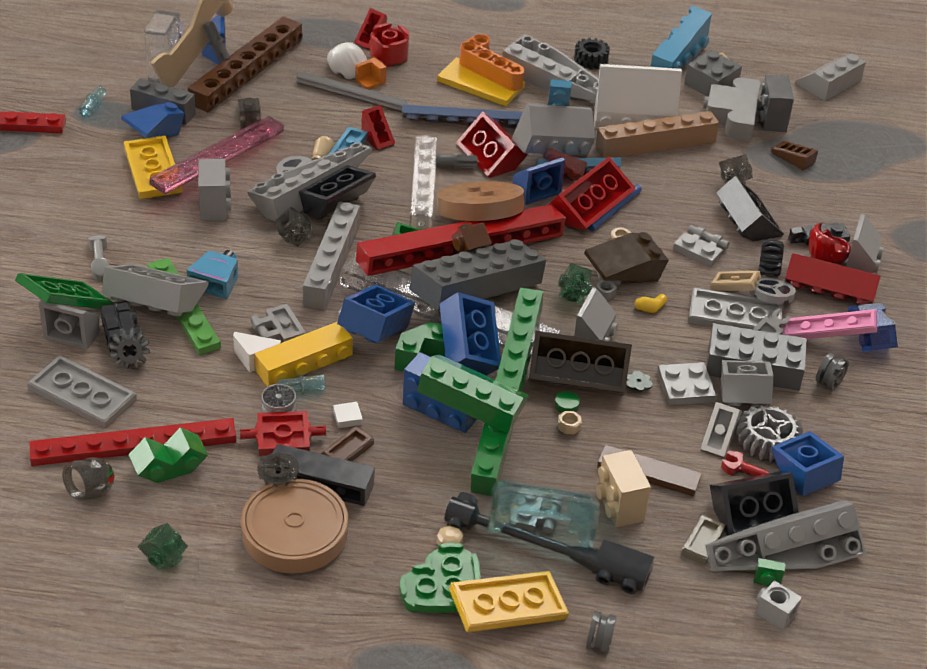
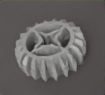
[736,404,804,463]

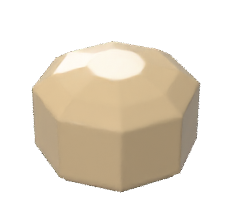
[558,411,582,434]
[436,526,463,545]

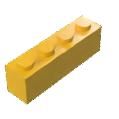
[254,322,353,387]

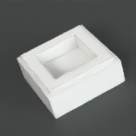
[333,402,363,429]

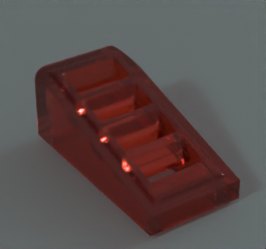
[543,147,587,181]

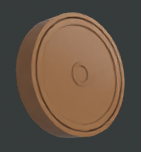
[437,181,525,221]
[241,479,348,573]

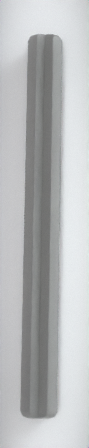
[296,71,408,111]

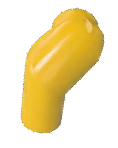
[634,294,668,314]

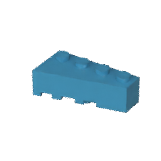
[651,5,712,69]

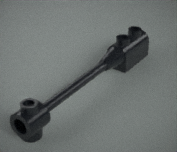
[444,492,654,594]

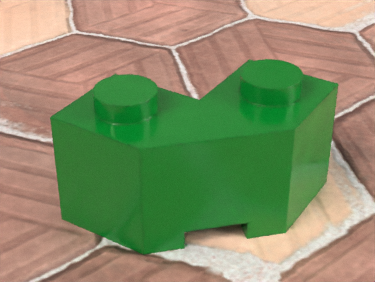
[394,322,445,371]
[129,427,208,483]

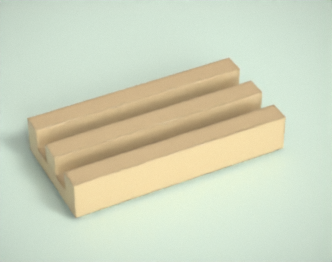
[711,271,762,291]

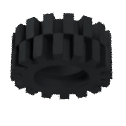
[574,38,610,70]

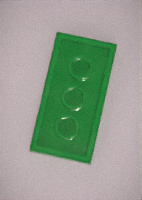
[15,273,113,309]

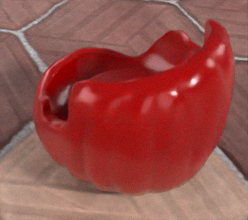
[809,223,851,264]

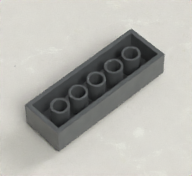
[409,240,546,311]

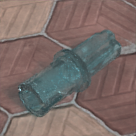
[78,85,107,117]
[276,374,326,394]

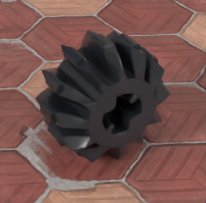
[758,239,784,277]

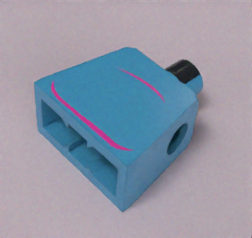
[187,250,238,300]

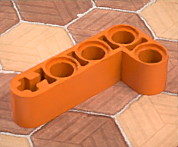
[459,34,525,91]

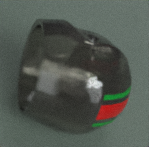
[62,457,115,501]

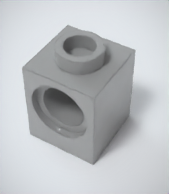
[756,581,802,631]

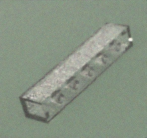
[410,136,437,230]

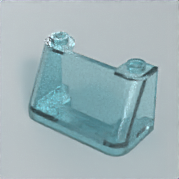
[487,479,600,548]

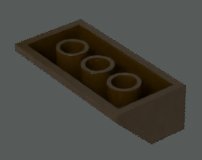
[529,330,632,393]

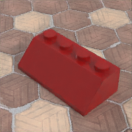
[548,156,636,230]
[785,253,881,306]

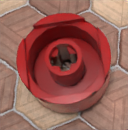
[370,23,409,68]

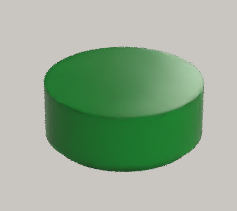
[555,391,580,413]

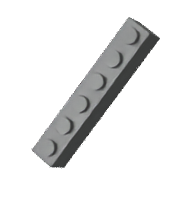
[303,202,360,310]

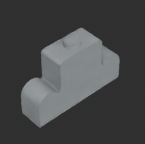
[703,78,760,141]

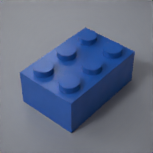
[337,284,416,343]
[440,292,501,376]
[403,352,477,433]

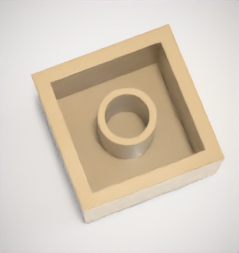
[595,450,651,528]

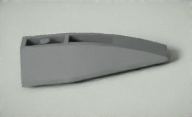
[502,34,599,100]
[247,143,372,223]
[705,501,866,571]

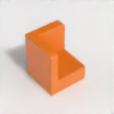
[355,57,386,90]

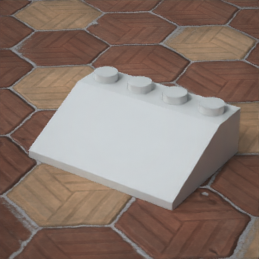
[594,64,682,129]

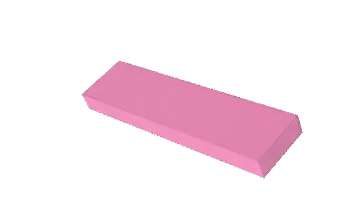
[782,309,877,339]

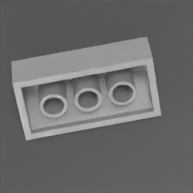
[511,104,595,156]
[102,264,208,316]

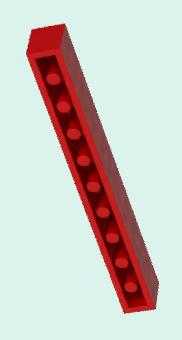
[356,204,566,276]

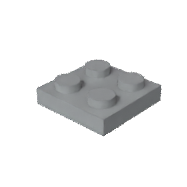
[657,362,716,405]

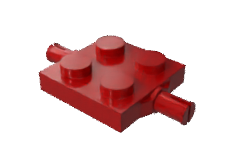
[240,411,326,456]

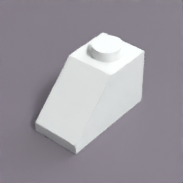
[700,402,742,457]

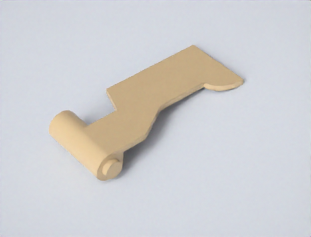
[151,0,233,88]

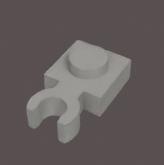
[752,308,790,334]

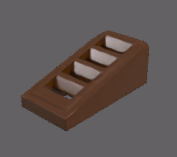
[771,141,818,170]

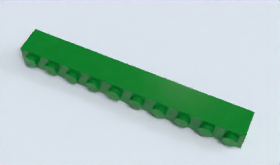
[471,287,543,497]

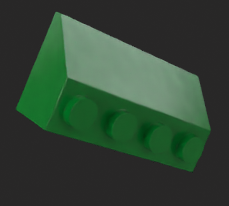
[417,354,529,433]

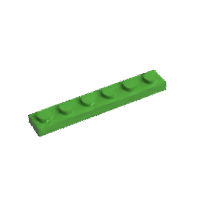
[147,258,221,355]

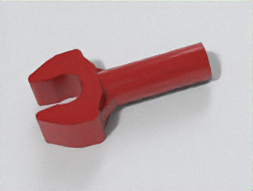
[721,451,769,476]

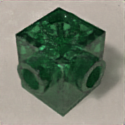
[558,263,592,303]
[137,523,188,570]

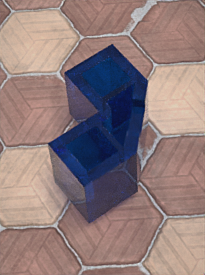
[848,303,898,351]

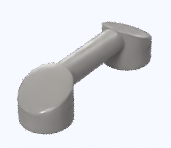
[88,235,109,281]

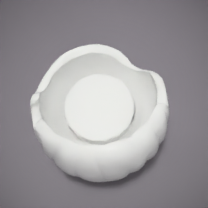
[327,42,367,80]

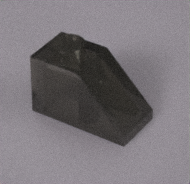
[237,98,261,131]

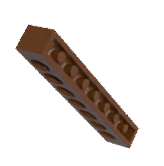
[187,16,303,113]

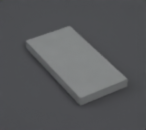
[688,288,783,330]
[27,355,137,428]

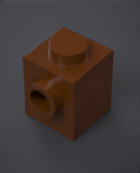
[451,222,492,254]

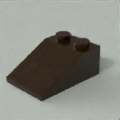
[584,232,669,281]

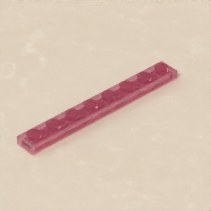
[150,116,284,195]

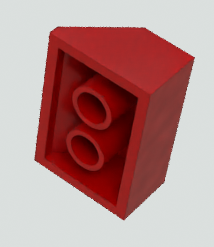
[456,111,529,178]

